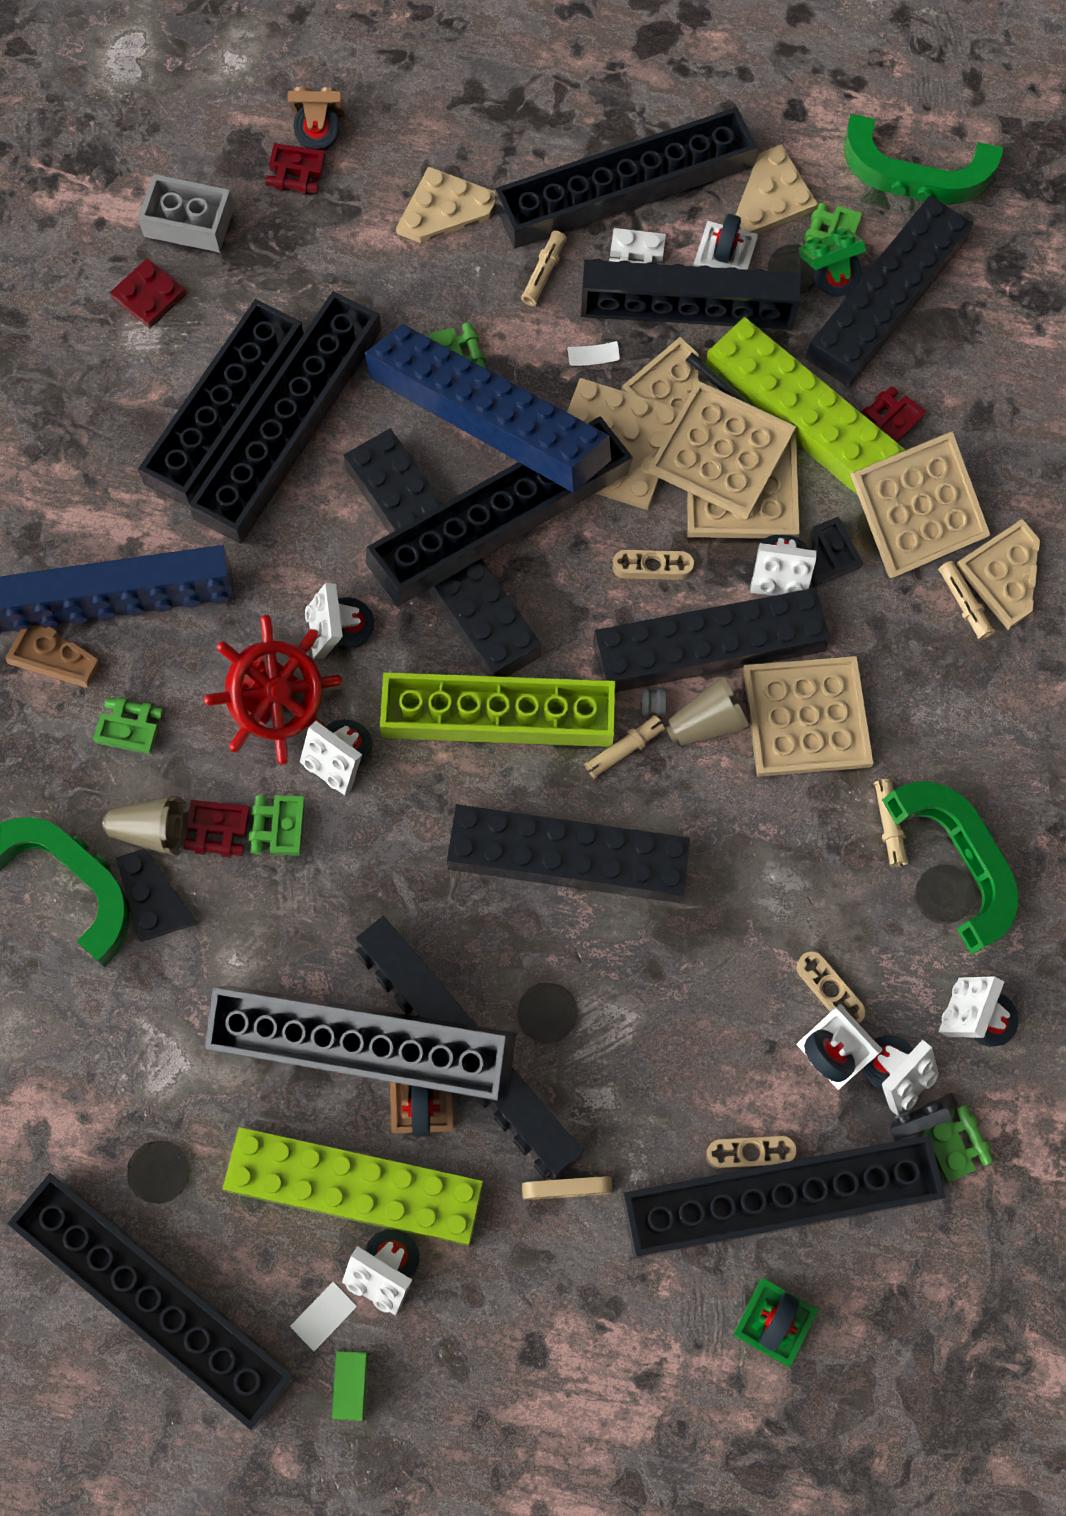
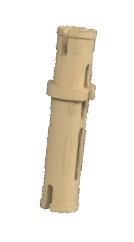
[521,231,567,306]
[938,561,995,641]
[584,715,665,779]
[874,779,909,867]

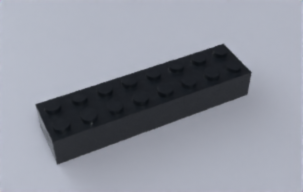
[805,195,974,388]
[581,259,801,330]
[138,299,304,507]
[593,588,830,693]
[447,804,690,903]

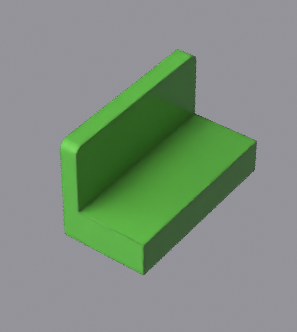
[332,1351,369,1421]

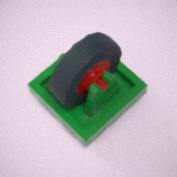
[798,228,866,297]
[732,1277,819,1368]

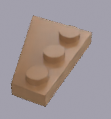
[6,625,99,688]

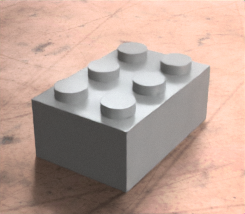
[138,174,234,252]

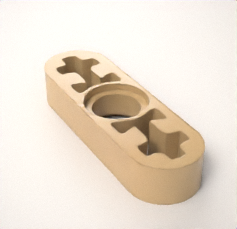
[612,550,694,580]
[796,952,865,1024]
[706,1136,796,1169]
[522,1176,613,1200]

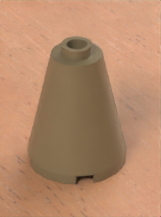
[666,677,749,746]
[102,796,189,856]

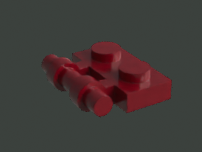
[265,143,326,195]
[860,386,926,443]
[184,800,250,858]

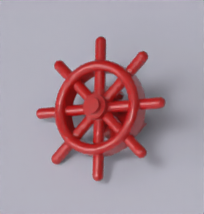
[203,614,343,765]

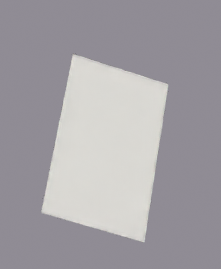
[290,1282,357,1351]

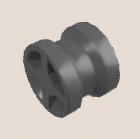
[641,687,666,716]

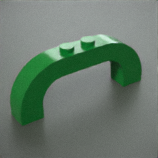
[843,114,1003,205]
[882,781,1018,955]
[0,817,130,967]

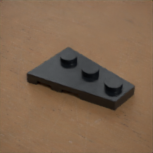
[116,849,198,942]

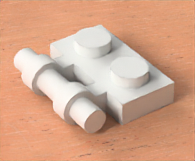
[609,228,666,264]

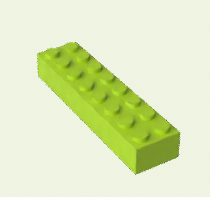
[706,317,905,495]
[380,672,615,747]
[222,1127,483,1247]

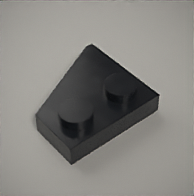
[812,517,863,587]
[890,1093,958,1141]

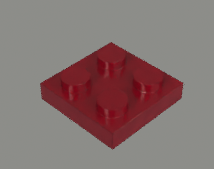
[109,258,187,329]

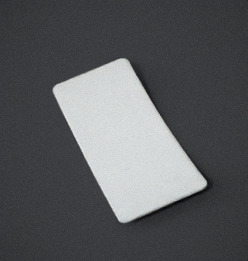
[567,341,620,366]

